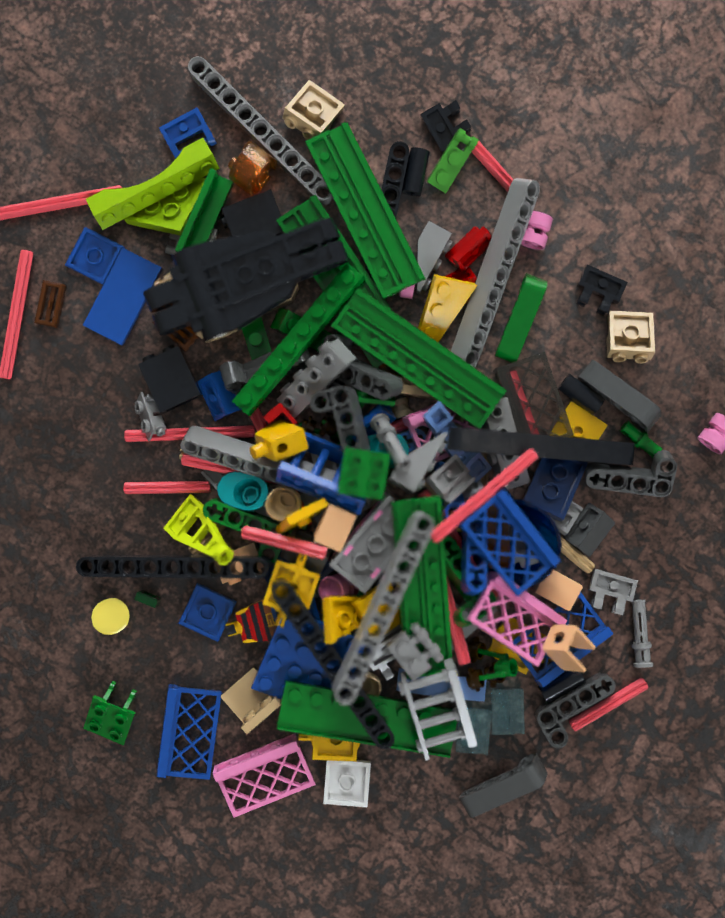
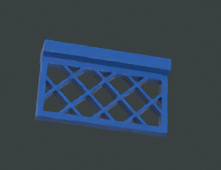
[459,489,561,597]
[512,592,614,688]
[157,684,222,780]

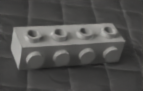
[277,338,356,419]
[482,397,530,490]

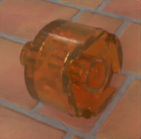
[228,141,277,196]

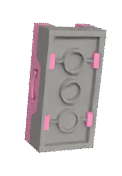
[328,492,396,594]

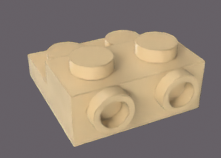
[282,80,345,140]
[606,311,655,364]

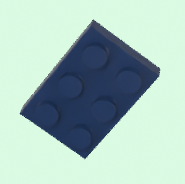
[521,458,588,522]

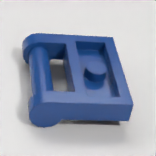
[159,107,217,159]

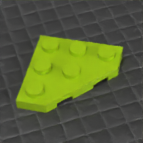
[124,178,206,236]

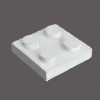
[323,760,371,807]

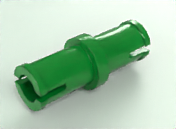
[619,420,662,459]

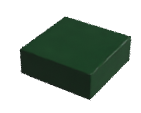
[134,590,161,608]

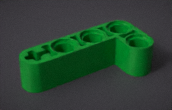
[495,273,548,364]
[203,498,288,563]
[444,536,496,628]

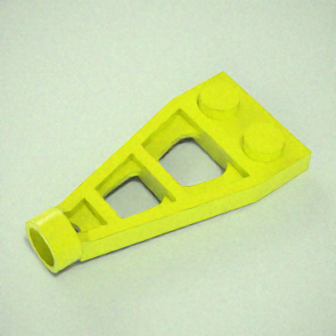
[163,494,234,565]

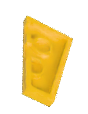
[418,274,477,342]
[323,596,362,644]

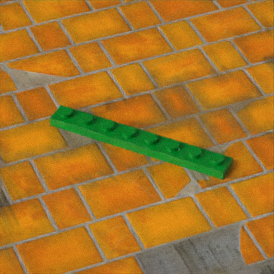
[232,263,366,416]

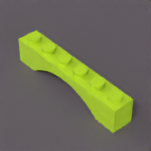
[86,138,220,230]

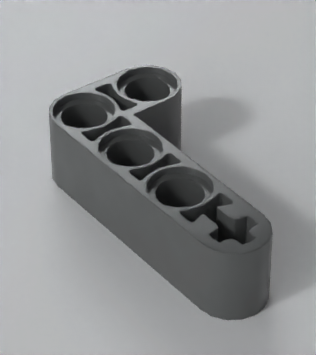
[323,332,403,400]
[219,348,311,395]
[578,360,661,433]
[310,386,371,453]
[583,450,677,497]
[534,672,616,748]
[459,753,548,818]

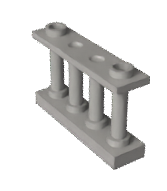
[398,658,478,761]

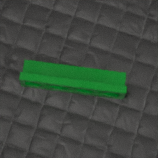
[175,168,234,252]

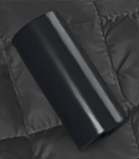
[402,147,430,196]
[558,373,605,415]
[538,671,586,704]

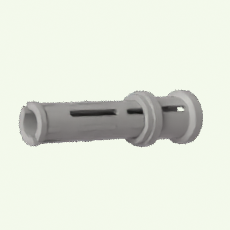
[370,413,411,471]
[631,599,654,668]

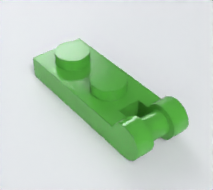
[426,128,479,194]

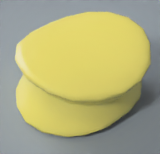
[91,598,130,635]

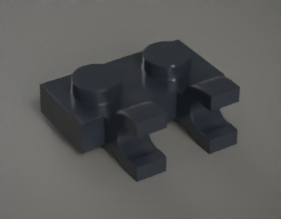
[420,100,471,154]
[576,264,628,316]

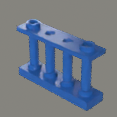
[275,432,366,515]

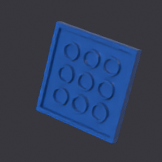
[251,618,365,699]

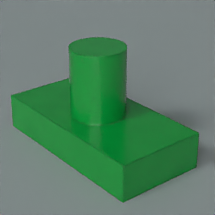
[242,317,272,360]

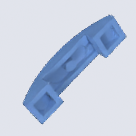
[423,401,492,483]
[396,668,487,701]

